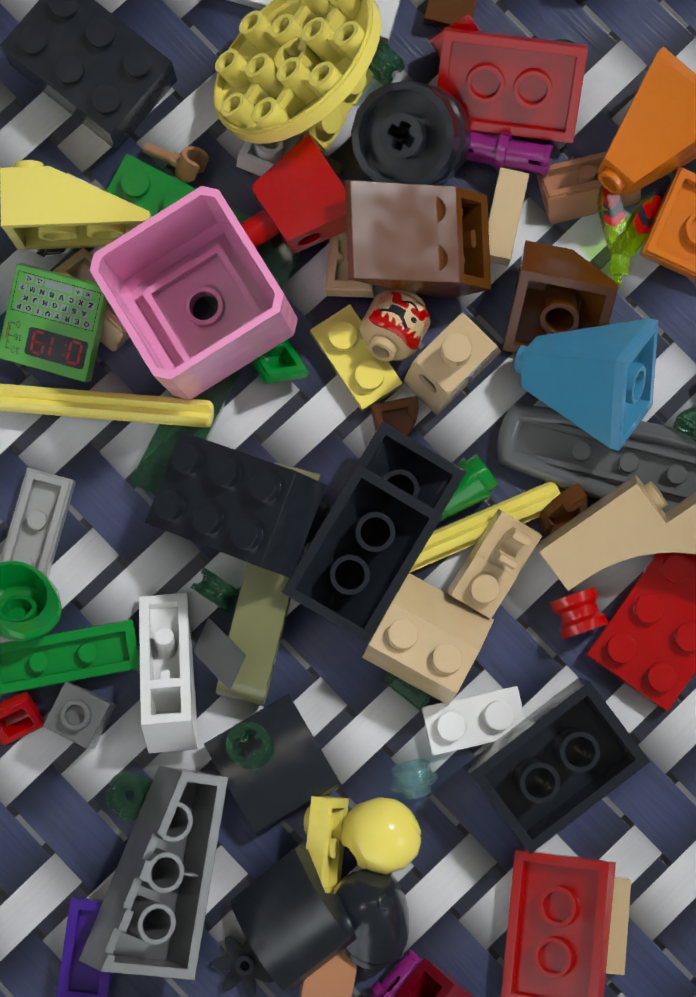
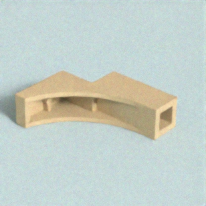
[539,475,696,591]

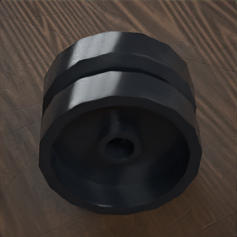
[351,81,471,186]

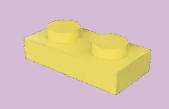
[310,304,403,412]
[304,796,349,894]

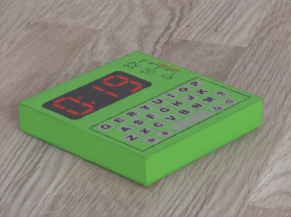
[0,263,108,382]

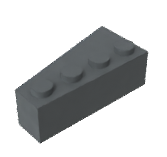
[79,765,228,980]

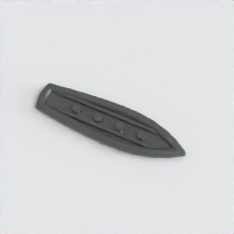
[497,404,696,513]

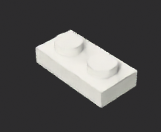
[421,686,525,755]

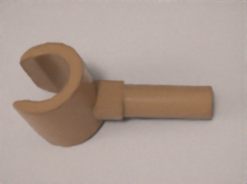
[143,142,209,183]

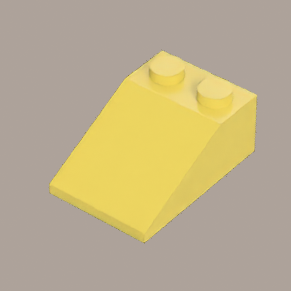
[0,160,152,250]

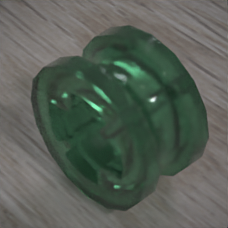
[368,40,405,85]
[190,568,240,612]
[226,721,273,770]

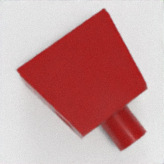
[241,135,347,253]

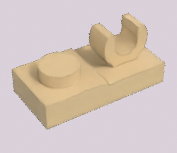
[447,508,542,619]

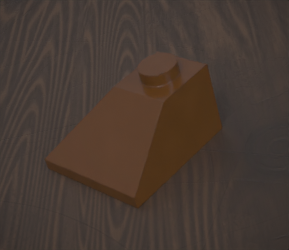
[503,240,618,353]

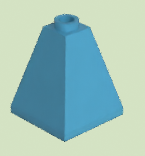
[514,318,659,451]

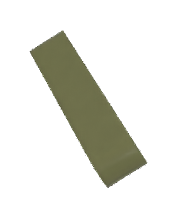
[216,462,321,706]

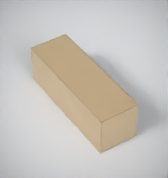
[488,167,529,266]
[606,877,631,975]

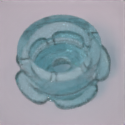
[390,759,438,799]

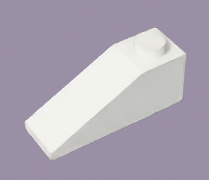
[139,593,198,753]

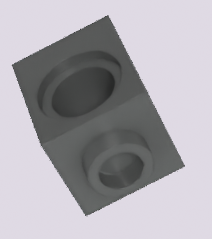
[43,682,117,749]

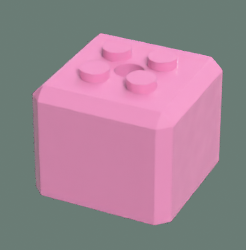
[89,186,298,400]

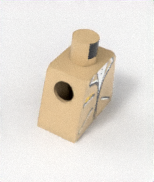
[403,312,501,415]

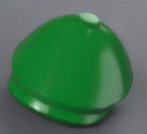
[0,561,62,642]

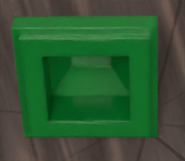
[252,339,309,384]

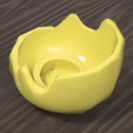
[341,797,421,875]

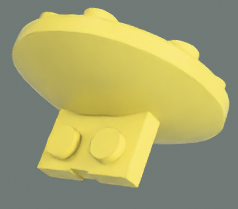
[214,0,382,152]

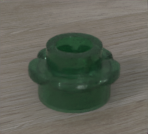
[105,771,151,820]

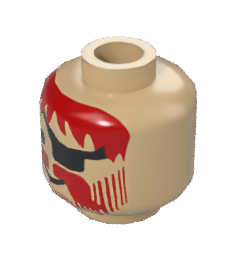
[359,289,430,362]

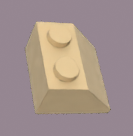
[362,573,494,705]

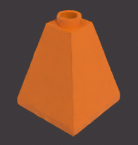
[597,46,696,196]

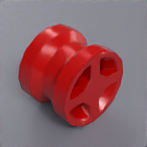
[550,587,609,640]

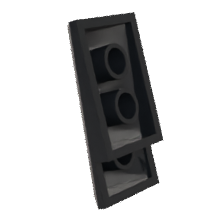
[282,421,466,643]

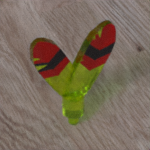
[597,185,662,288]

